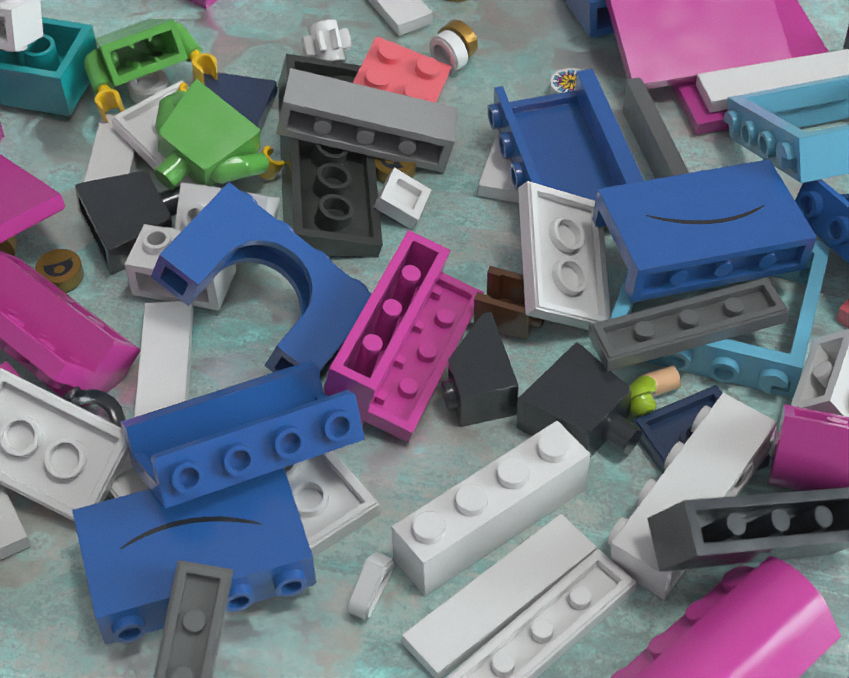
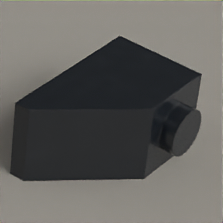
[441,312,519,427]

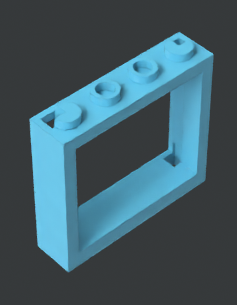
[724,75,849,183]
[611,240,830,398]

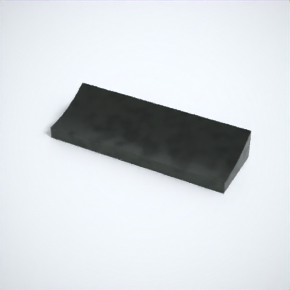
[278,54,383,257]

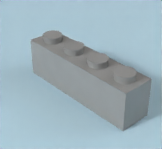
[276,68,458,173]

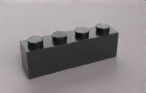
[647,487,849,572]

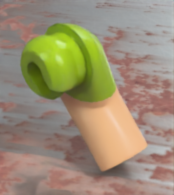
[629,365,681,418]

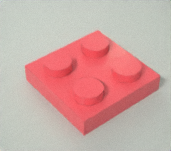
[353,36,452,103]

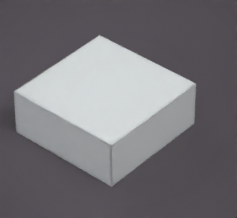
[373,167,431,229]

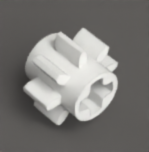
[300,20,352,63]

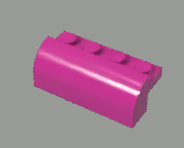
[324,230,484,443]
[0,250,141,407]
[768,404,849,491]
[611,556,841,678]

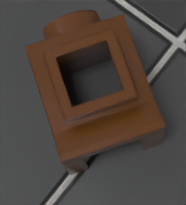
[474,266,545,340]

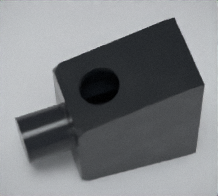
[75,171,181,275]
[516,342,643,458]

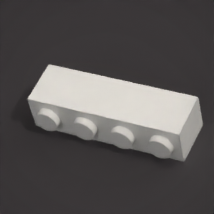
[608,392,777,600]
[392,421,591,596]

